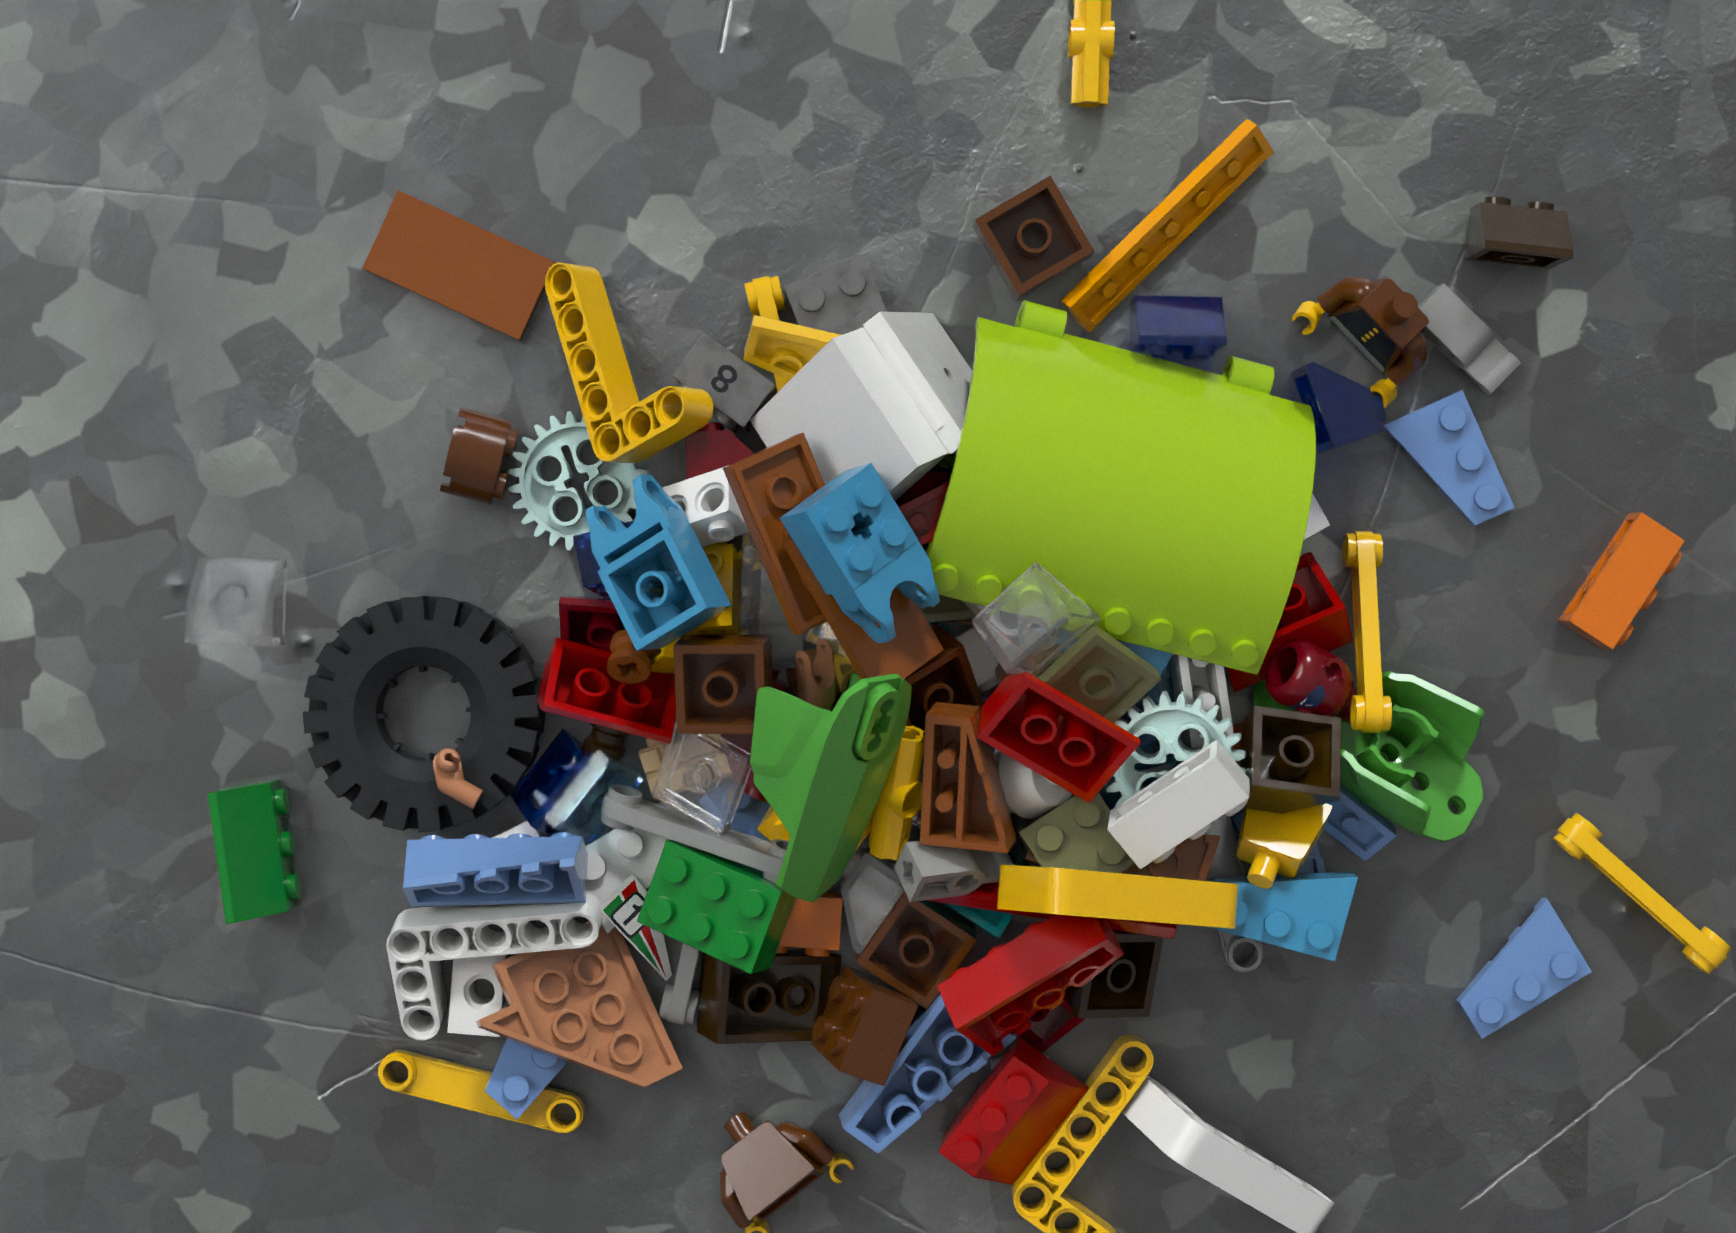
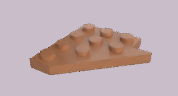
[476,921,683,1088]

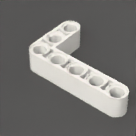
[386,893,604,1041]
[1121,1076,1334,1233]

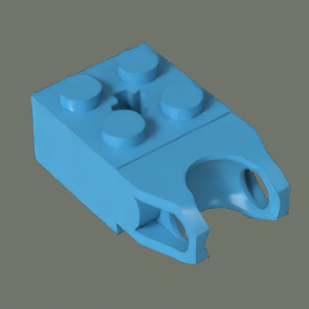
[779,463,940,644]
[586,475,732,651]

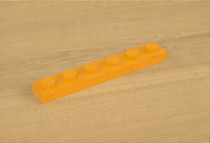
[1061,119,1274,333]

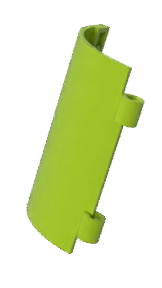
[917,300,1316,675]

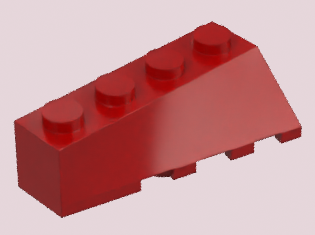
[937,914,1124,1056]

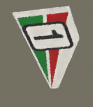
[598,874,672,981]

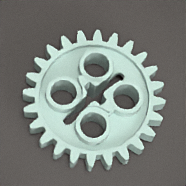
[508,411,649,551]
[1106,691,1246,823]

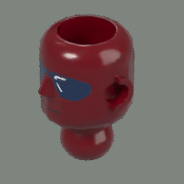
[1265,640,1357,723]

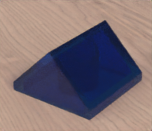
[511,729,612,835]

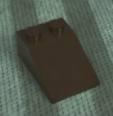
[697,950,841,1044]

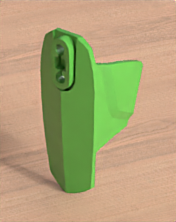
[1252,671,1484,843]
[750,672,912,902]

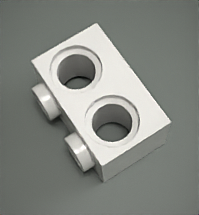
[663,465,749,547]

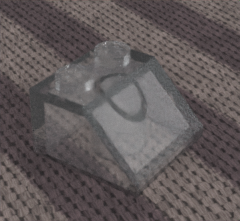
[185,557,287,646]
[840,841,904,955]

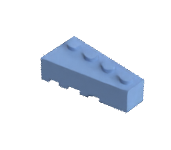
[838,993,1016,1153]

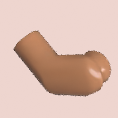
[433,748,484,809]

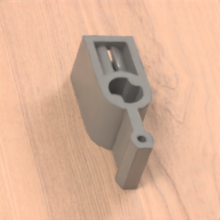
[1418,283,1521,395]
[894,841,1013,902]

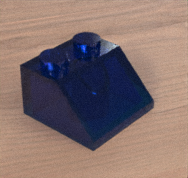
[1291,362,1386,453]

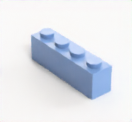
[403,832,588,906]

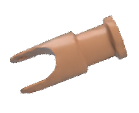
[795,638,836,712]

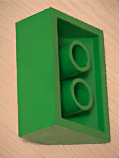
[207,779,302,924]

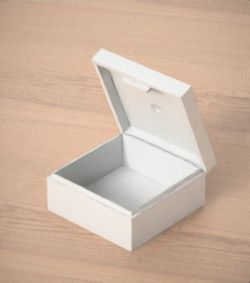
[749,311,972,501]

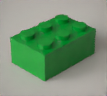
[637,840,796,974]

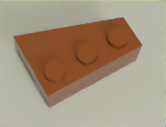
[920,702,1016,853]

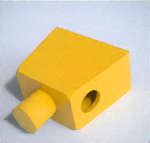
[1236,804,1333,889]

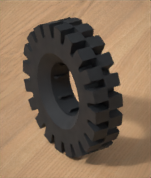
[303,596,546,832]

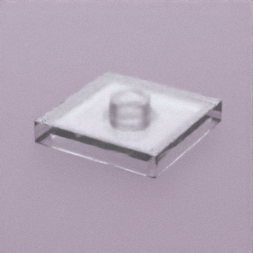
[651,722,752,836]

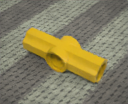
[1068,0,1115,108]
[868,726,925,861]

